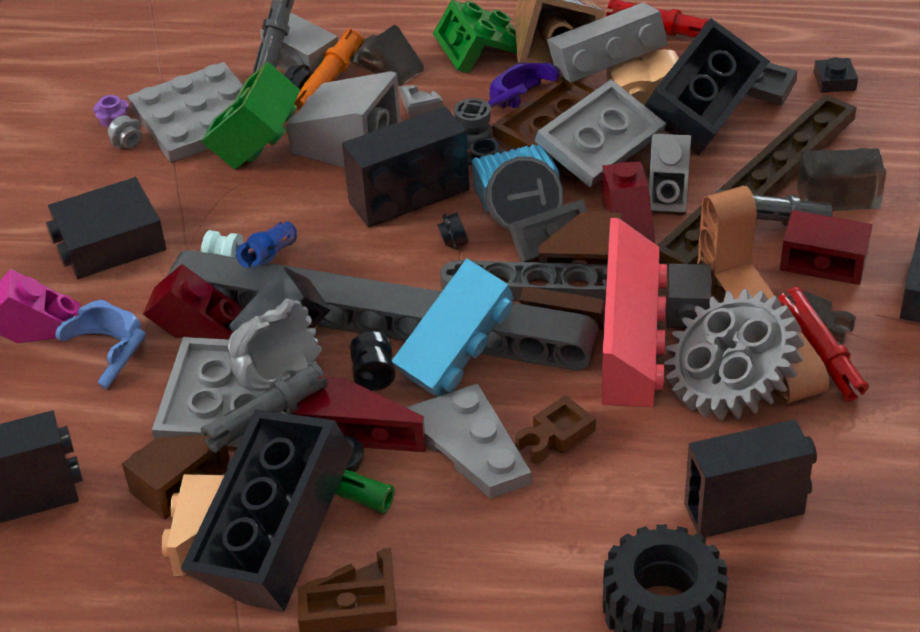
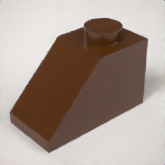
[538,210,622,265]
[122,435,230,520]

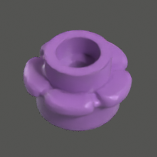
[93,95,129,127]

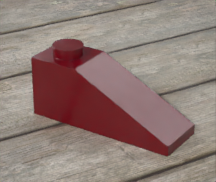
[291,376,426,453]

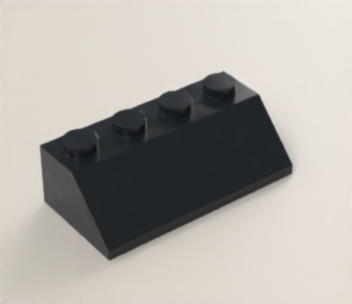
[181,409,354,612]

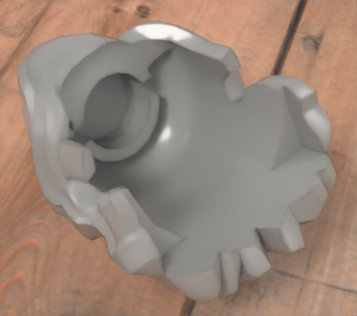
[228,298,322,391]

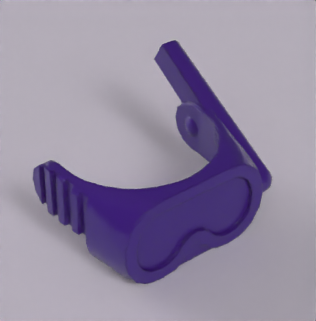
[488,63,560,109]

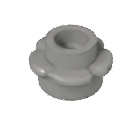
[107,115,142,149]

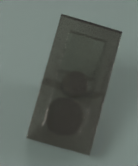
[351,25,424,87]

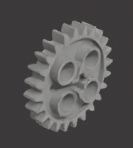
[664,289,804,420]

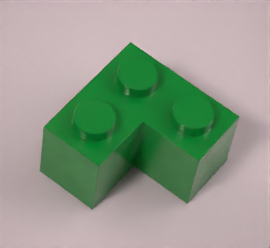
[201,61,301,170]

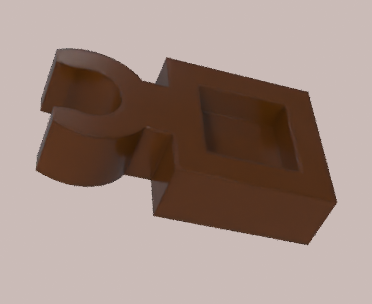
[515,395,596,464]

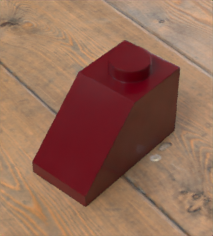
[602,161,655,243]

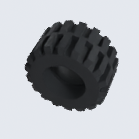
[603,524,728,632]

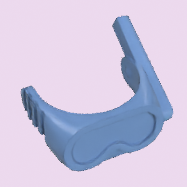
[56,300,146,389]

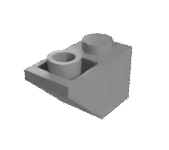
[649,134,691,213]

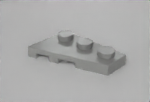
[406,383,532,499]

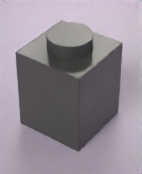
[667,264,711,328]

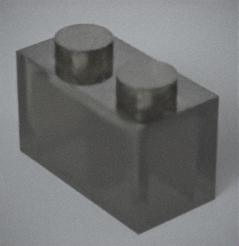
[797,148,887,211]

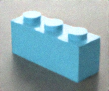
[391,258,514,397]

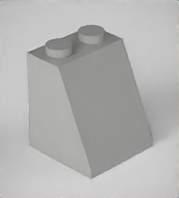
[286,71,401,168]

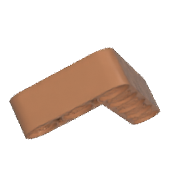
[697,186,829,404]

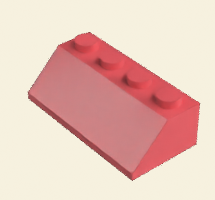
[601,218,667,407]

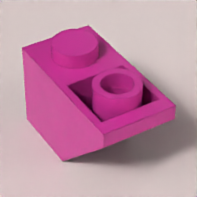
[0,269,81,343]

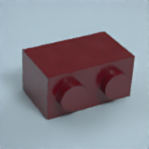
[780,210,873,285]

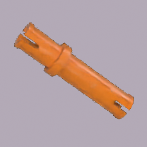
[294,28,364,112]

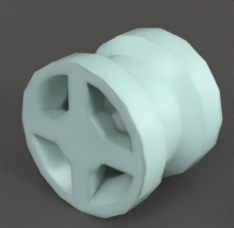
[201,230,244,258]

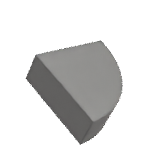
[400,85,443,117]

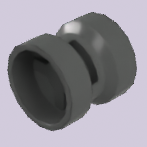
[454,98,492,149]

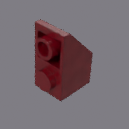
[143,264,243,340]

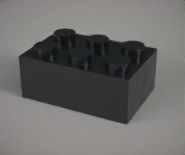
[644,18,770,155]
[342,106,470,228]

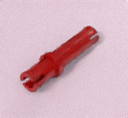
[606,0,709,38]
[778,286,869,402]

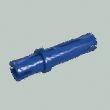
[236,221,298,268]

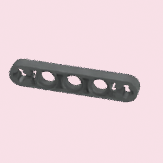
[440,260,608,304]

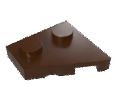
[298,548,397,632]

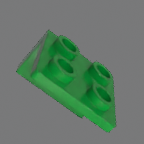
[433,0,517,74]

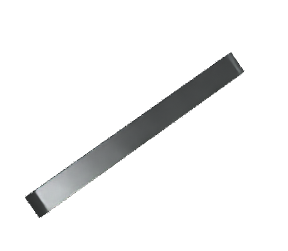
[165,250,599,370]

